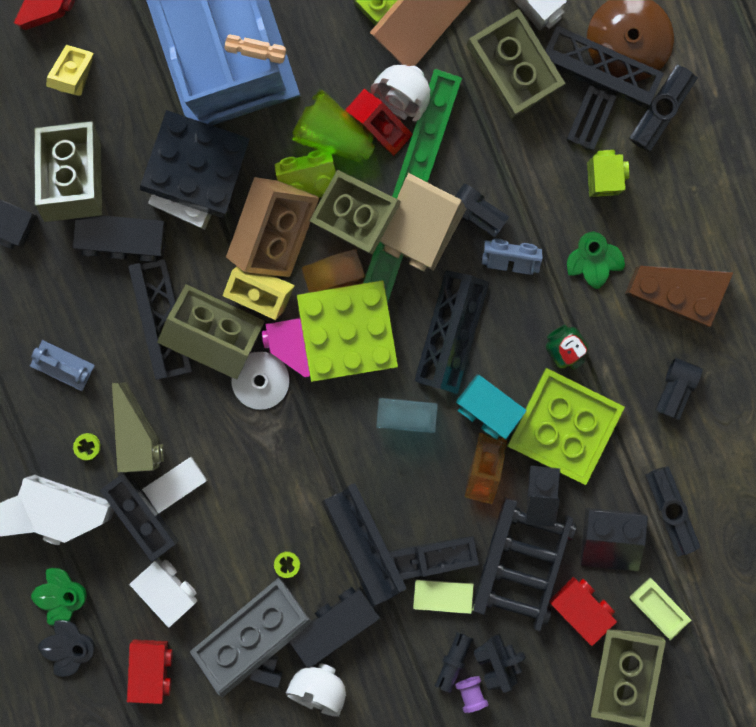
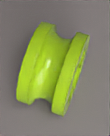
[73,433,100,460]
[274,552,300,578]

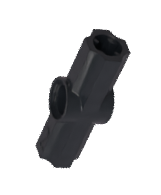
[628,64,698,152]
[645,466,701,557]

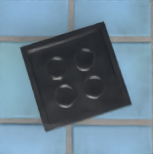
[139,110,250,219]

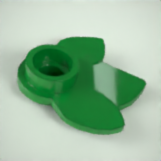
[567,231,625,289]
[31,568,87,626]

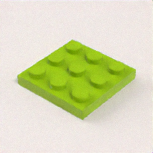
[297,280,398,382]
[507,368,625,485]

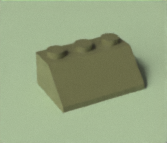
[466,9,565,120]
[157,284,265,380]
[591,629,666,727]

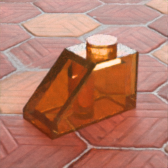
[301,248,365,293]
[464,433,507,504]

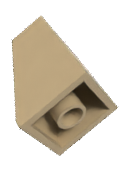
[380,173,466,272]

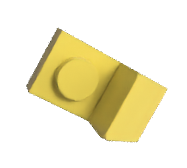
[46,45,94,96]

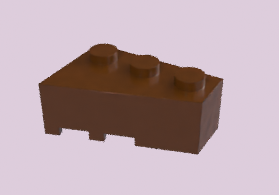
[625,266,733,327]

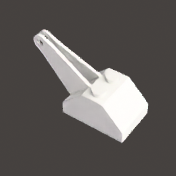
[0,475,114,545]

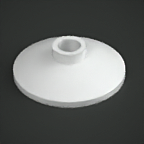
[232,352,289,409]

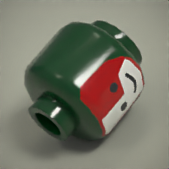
[545,325,589,370]

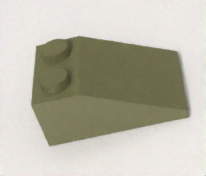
[309,170,401,255]
[112,382,165,472]

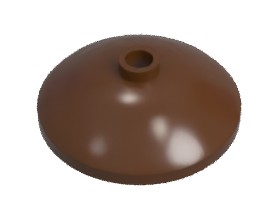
[586,0,674,82]

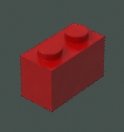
[549,576,617,646]
[127,639,173,704]

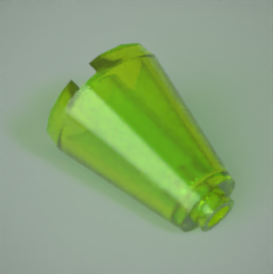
[291,89,375,162]

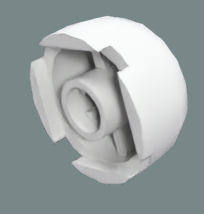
[371,65,431,121]
[286,663,346,717]

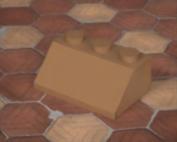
[226,177,319,277]

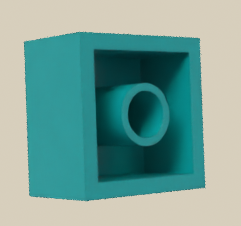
[456,374,527,440]

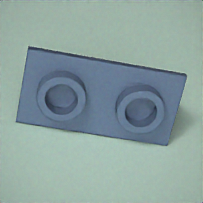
[481,238,542,275]
[30,340,95,391]

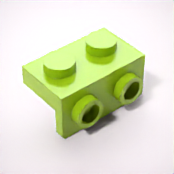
[274,150,336,198]

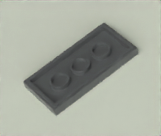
[190,577,312,698]

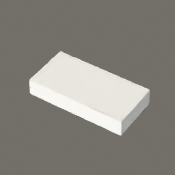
[142,457,207,513]

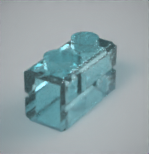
[376,398,438,433]

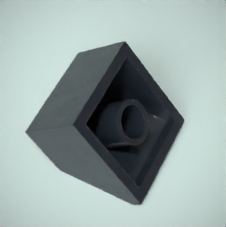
[580,508,648,571]

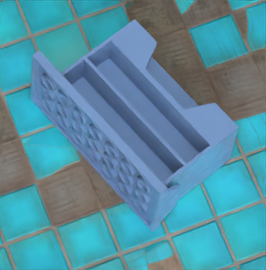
[146,0,300,125]

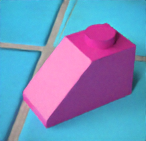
[262,318,310,377]

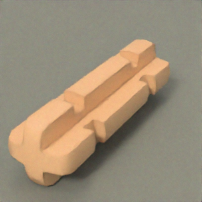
[225,34,286,64]

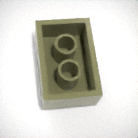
[35,121,102,222]

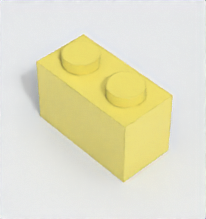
[223,267,294,320]

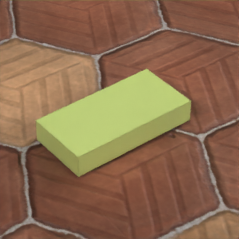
[629,578,691,640]
[413,579,474,614]

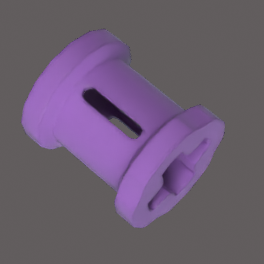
[455,676,489,713]

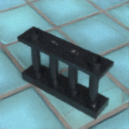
[472,497,576,631]

